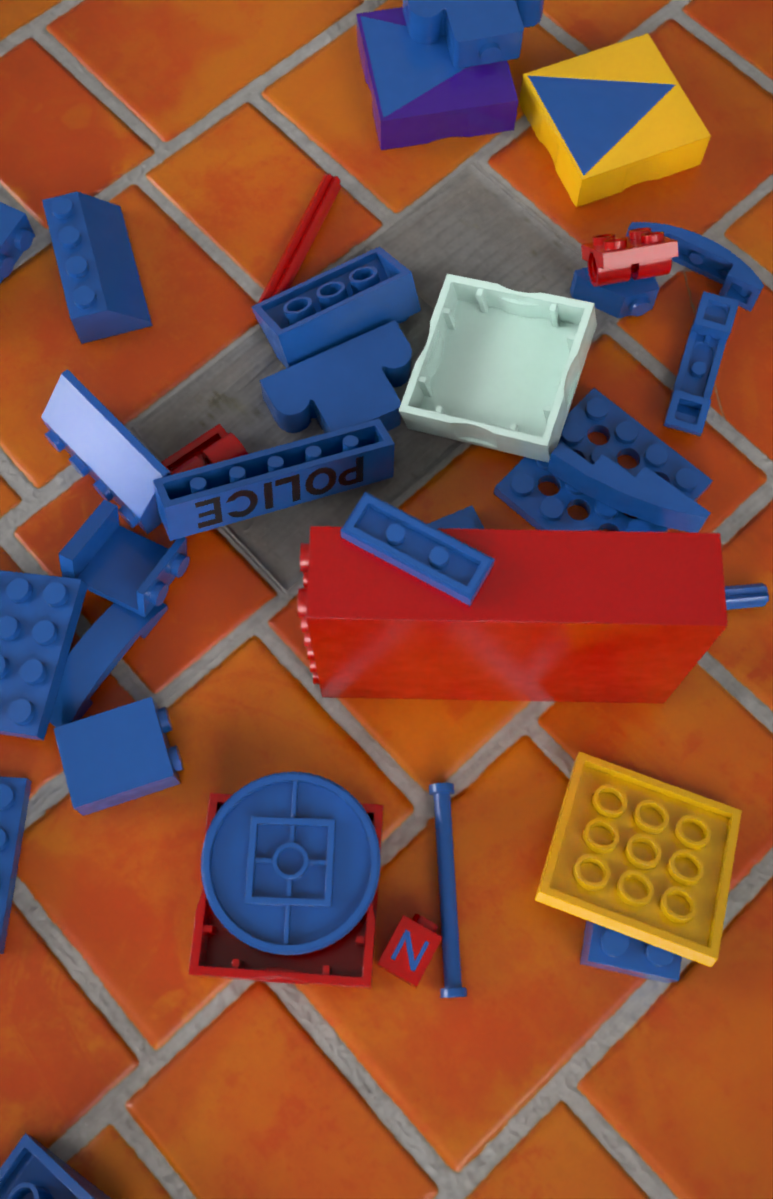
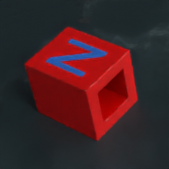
[377,913,443,988]

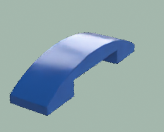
[626,222,764,312]
[663,291,740,436]
[49,603,169,727]

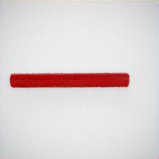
[257,173,341,304]

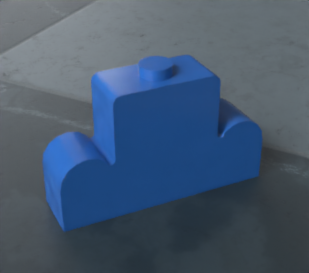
[403,0,544,68]
[260,320,412,433]

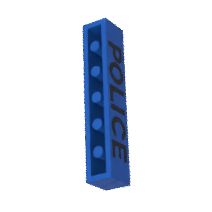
[153,418,395,541]

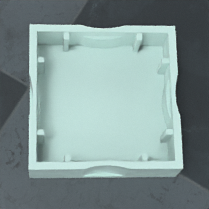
[399,274,597,463]

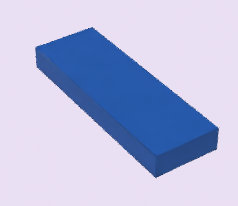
[340,492,495,606]

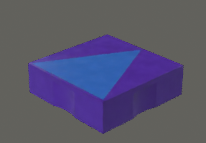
[356,7,518,150]

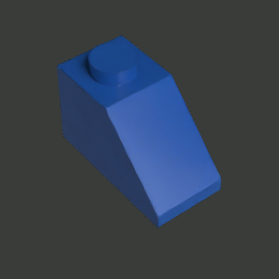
[570,267,660,318]

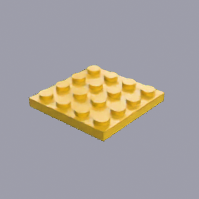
[535,751,742,968]

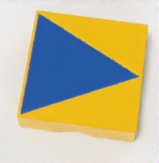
[519,33,711,207]

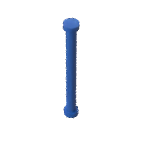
[429,783,467,998]

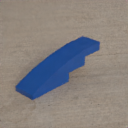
[547,442,711,533]

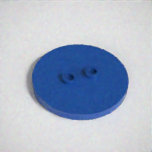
[201,772,381,955]

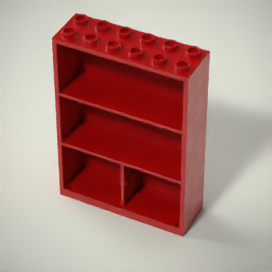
[298,526,728,704]

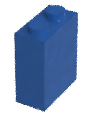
[53,697,184,816]

